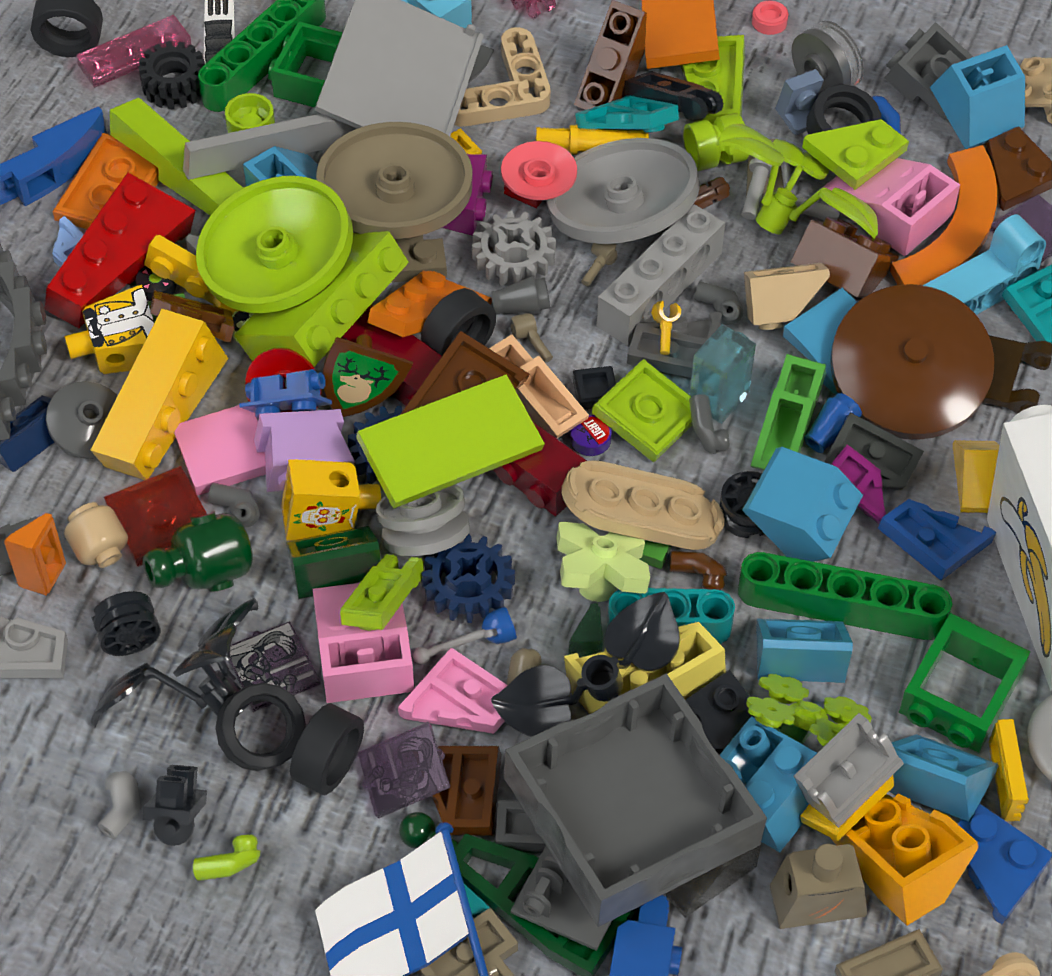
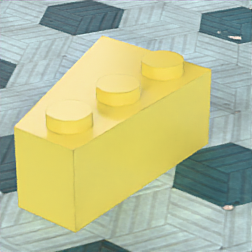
[564,622,726,714]

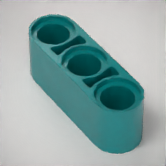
[607,588,735,644]

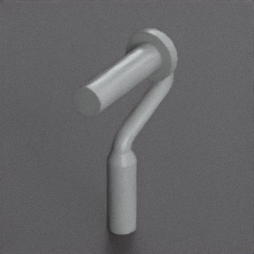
[741,158,840,220]

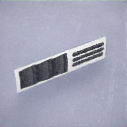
[204,0,235,64]

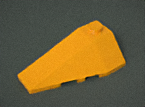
[831,793,978,926]

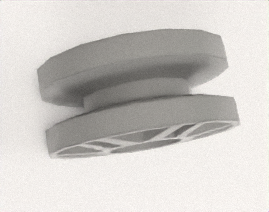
[376,485,470,556]

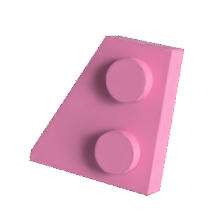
[398,648,508,734]

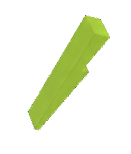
[110,97,243,216]

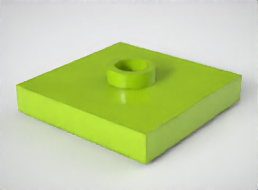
[591,359,692,463]

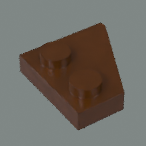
[986,126,1052,211]
[414,746,502,836]

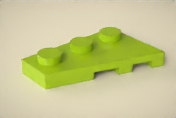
[680,35,745,124]

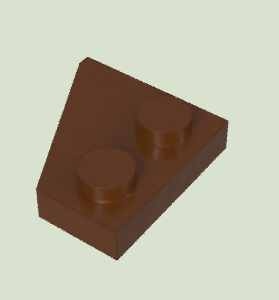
[150,290,234,342]

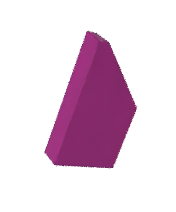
[831,444,886,524]

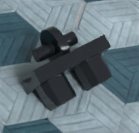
[143,765,207,846]

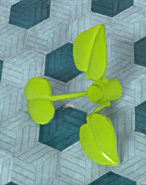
[717,124,878,240]

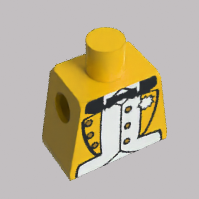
[64,285,154,374]

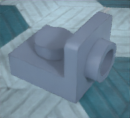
[775,69,825,135]

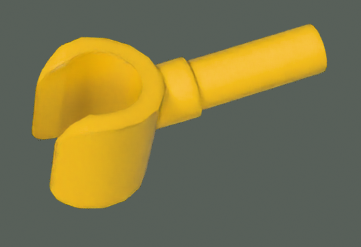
[651,300,681,355]

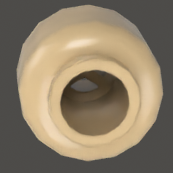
[64,502,128,568]

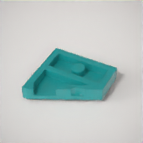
[575,96,679,132]
[1001,264,1052,344]

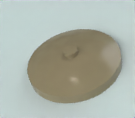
[316,122,472,239]

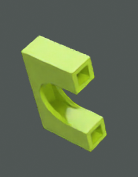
[234,231,409,367]

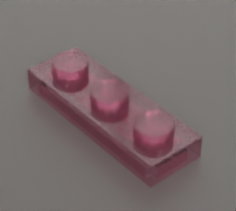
[76,14,192,88]

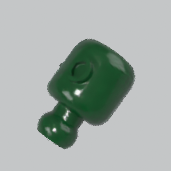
[143,511,253,592]

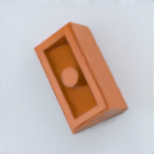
[4,513,66,596]

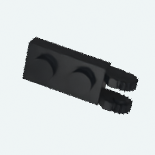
[625,71,724,121]

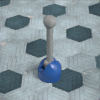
[413,606,517,664]

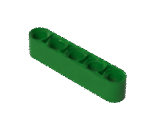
[198,0,326,112]
[738,552,953,640]

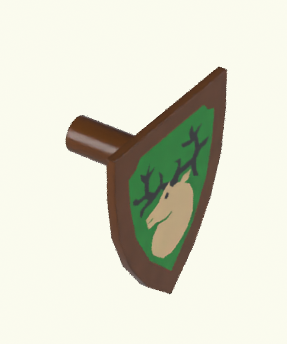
[323,335,413,417]

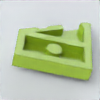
[802,119,909,190]

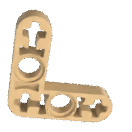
[454,27,551,127]

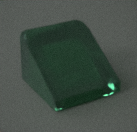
[568,603,603,658]

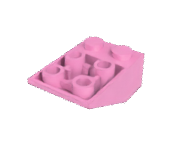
[822,158,960,257]
[313,583,414,703]

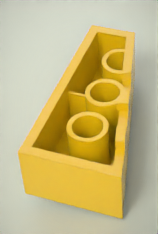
[91,309,229,481]

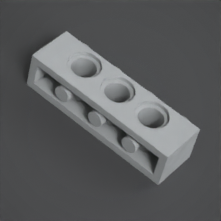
[597,204,725,346]

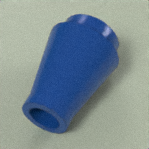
[804,393,862,453]

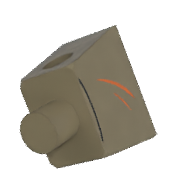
[770,844,867,929]

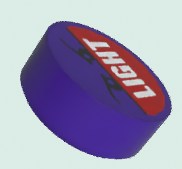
[570,415,612,456]

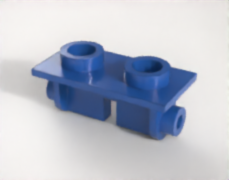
[239,369,332,418]

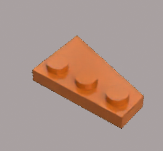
[367,271,492,337]

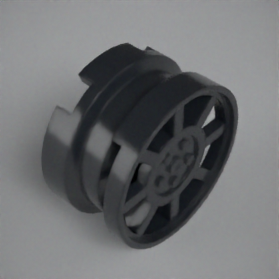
[719,471,765,538]
[92,591,161,656]

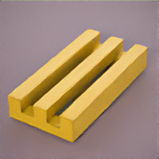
[988,719,1029,821]

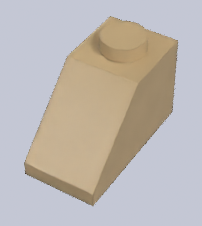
[744,263,830,330]

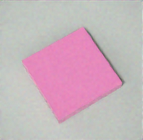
[174,405,266,496]

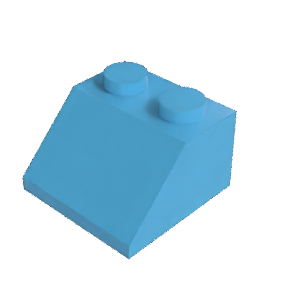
[742,447,863,562]

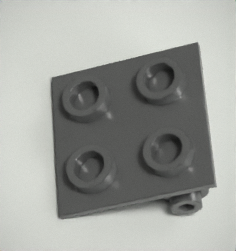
[511,846,612,951]

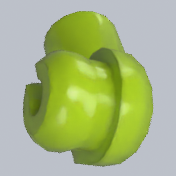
[193,835,261,881]

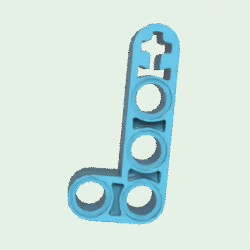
[923,214,1046,315]

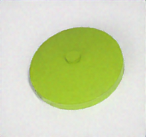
[196,176,353,313]

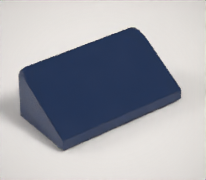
[0,395,55,472]

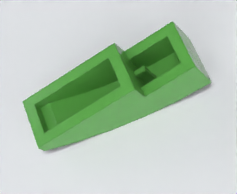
[750,354,826,471]

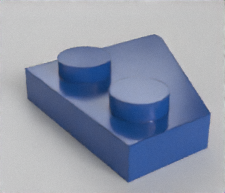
[878,499,996,581]
[958,803,1052,925]

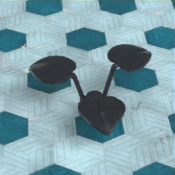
[491,592,680,737]
[91,598,258,728]

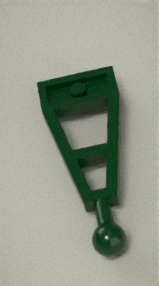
[399,812,639,976]

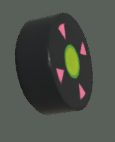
[136,266,177,301]

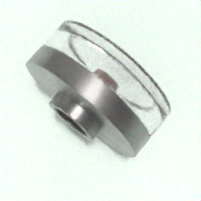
[791,21,864,95]

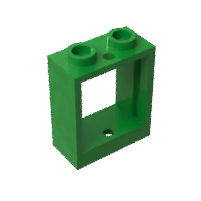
[268,21,343,108]
[899,613,1031,753]

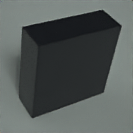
[572,366,616,410]

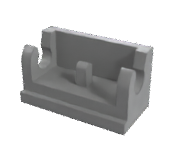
[794,713,904,828]

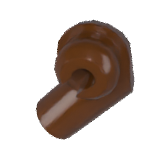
[670,551,727,590]

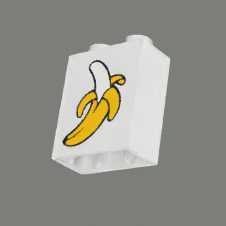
[987,405,1052,691]

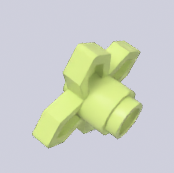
[556,522,650,602]

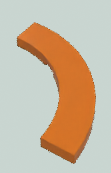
[890,145,997,285]

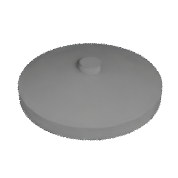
[547,138,700,244]

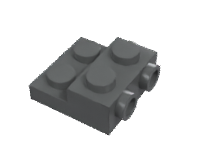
[884,22,973,120]

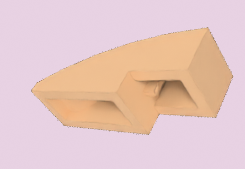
[489,334,589,439]

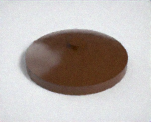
[830,284,994,440]

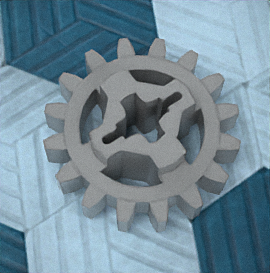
[472,211,556,286]

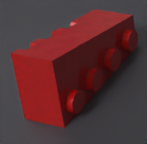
[44,172,196,329]

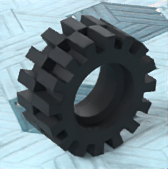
[138,41,205,109]

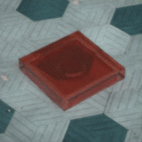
[104,466,207,567]

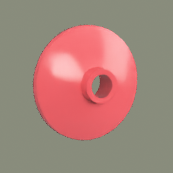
[501,141,577,200]

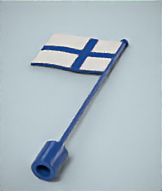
[315,822,489,976]

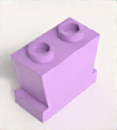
[254,409,355,492]

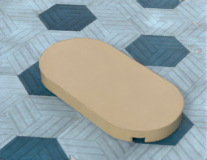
[562,460,725,550]

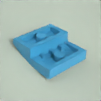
[783,288,857,395]

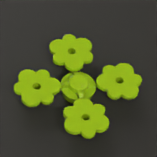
[746,674,872,747]

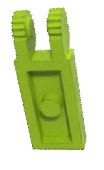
[340,554,424,631]

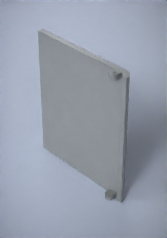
[314,0,484,136]

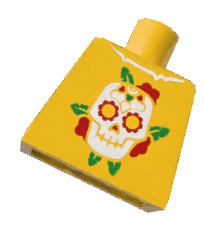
[281,459,381,541]

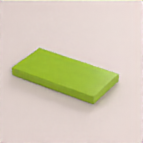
[356,374,545,509]

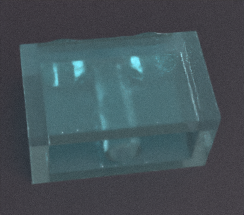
[690,324,756,424]

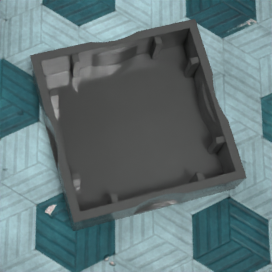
[504,673,767,927]

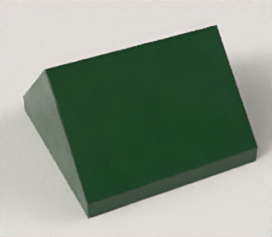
[286,526,380,599]

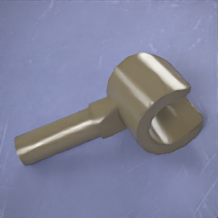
[581,243,618,287]
[510,313,553,363]

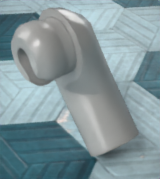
[98,771,141,839]

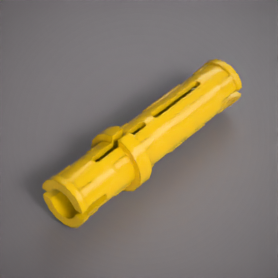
[535,125,649,155]

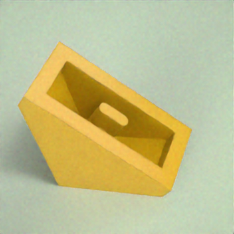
[953,440,999,513]

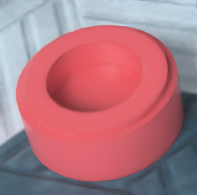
[752,0,789,35]

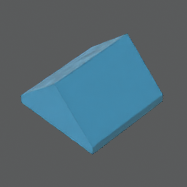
[756,618,853,683]
[889,734,998,822]

